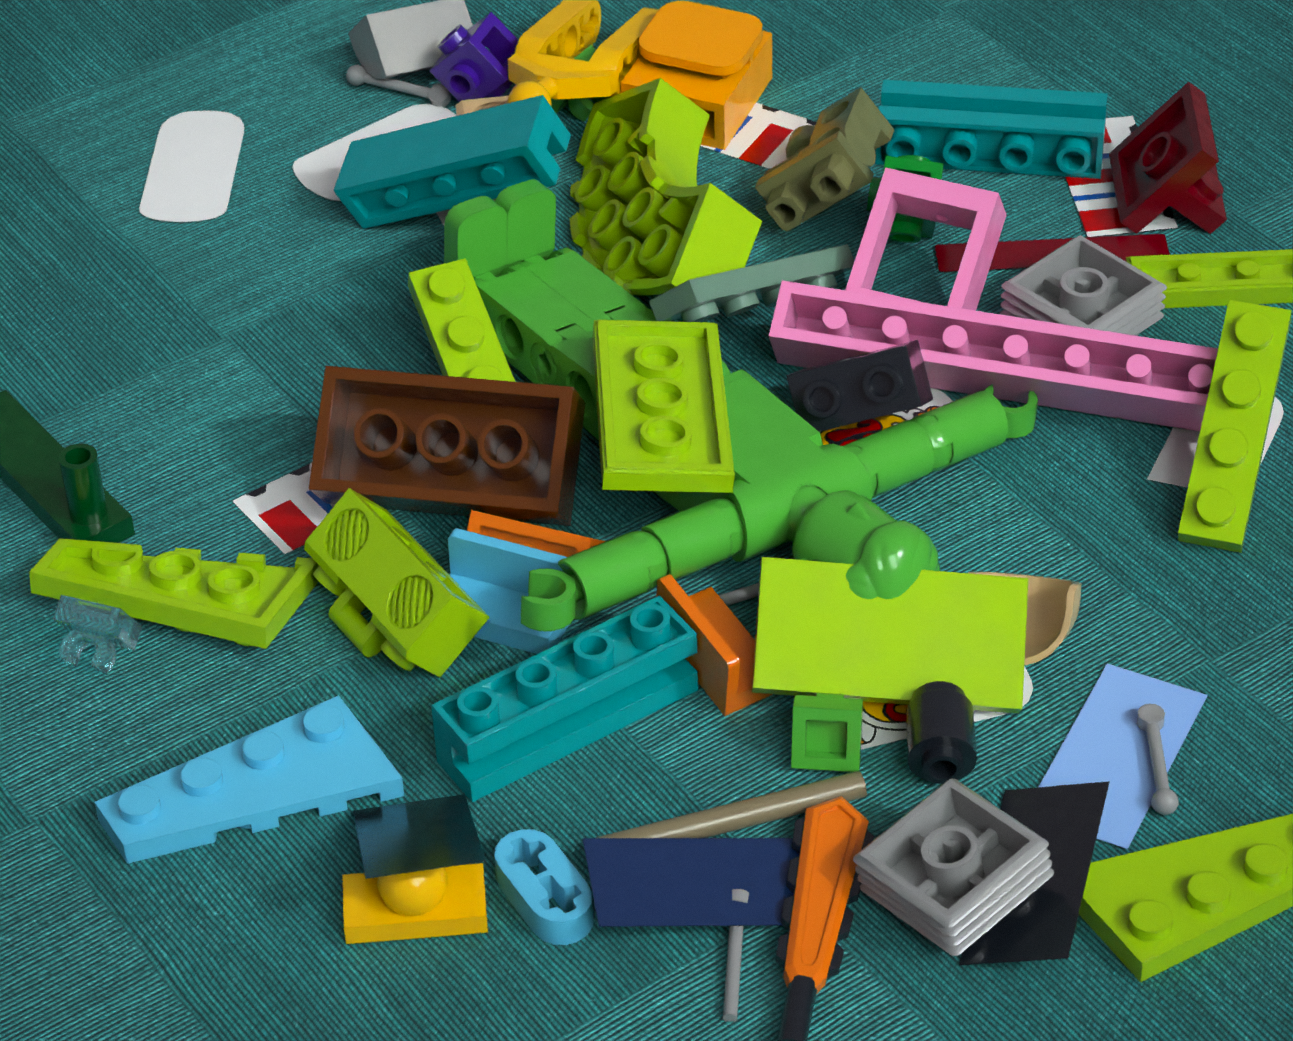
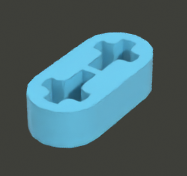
[494,829,594,945]

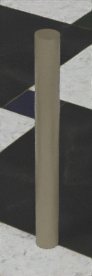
[596,771,867,838]

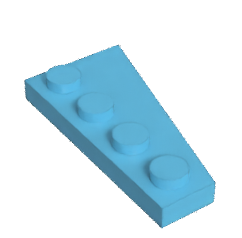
[95,695,404,864]

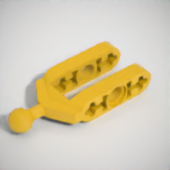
[507,0,659,106]

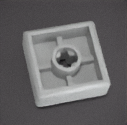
[1000,235,1167,336]
[853,779,1054,956]

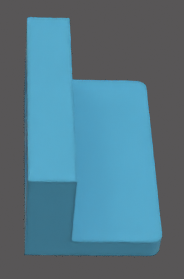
[447,528,569,654]

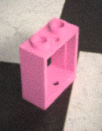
[845,167,1007,311]

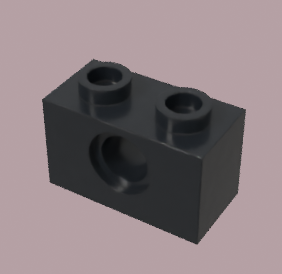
[786,340,933,432]

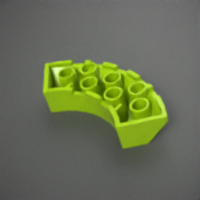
[570,78,762,296]

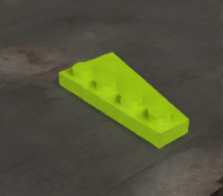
[29,538,319,649]
[1079,814,1293,982]

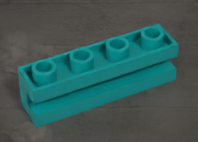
[876,79,1108,179]
[333,95,571,229]
[431,595,698,802]

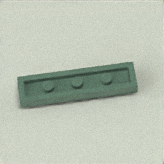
[649,244,854,322]

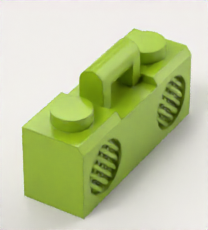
[304,488,490,677]

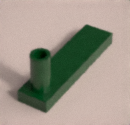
[0,390,135,543]

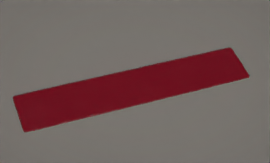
[935,234,1170,272]

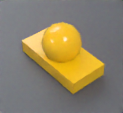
[342,863,488,944]

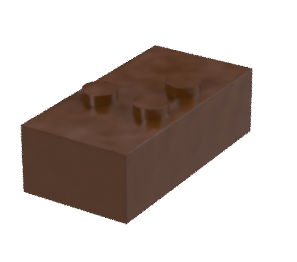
[309,365,586,526]

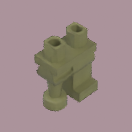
[755,87,894,231]

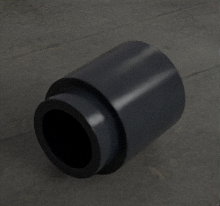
[906,681,977,784]

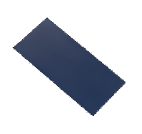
[582,838,799,927]

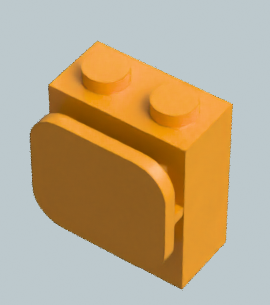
[621,1,772,150]

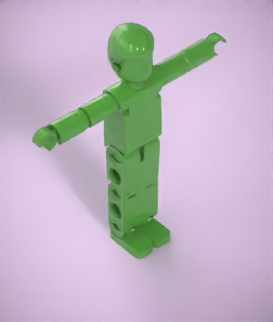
[444,179,1038,631]

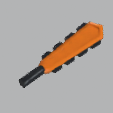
[775,796,874,1041]

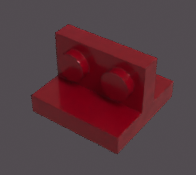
[1109,81,1227,234]

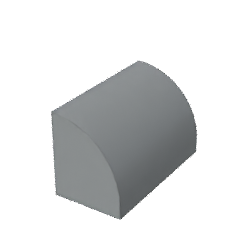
[348,0,473,79]

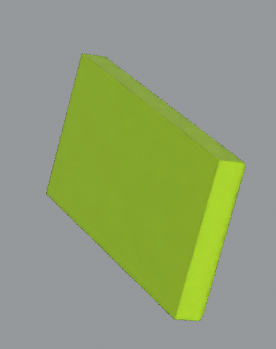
[593,320,735,493]
[752,557,1028,714]

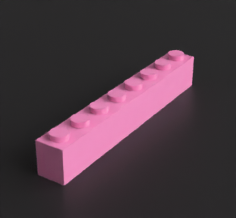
[769,280,1218,431]

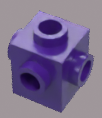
[430,12,519,102]

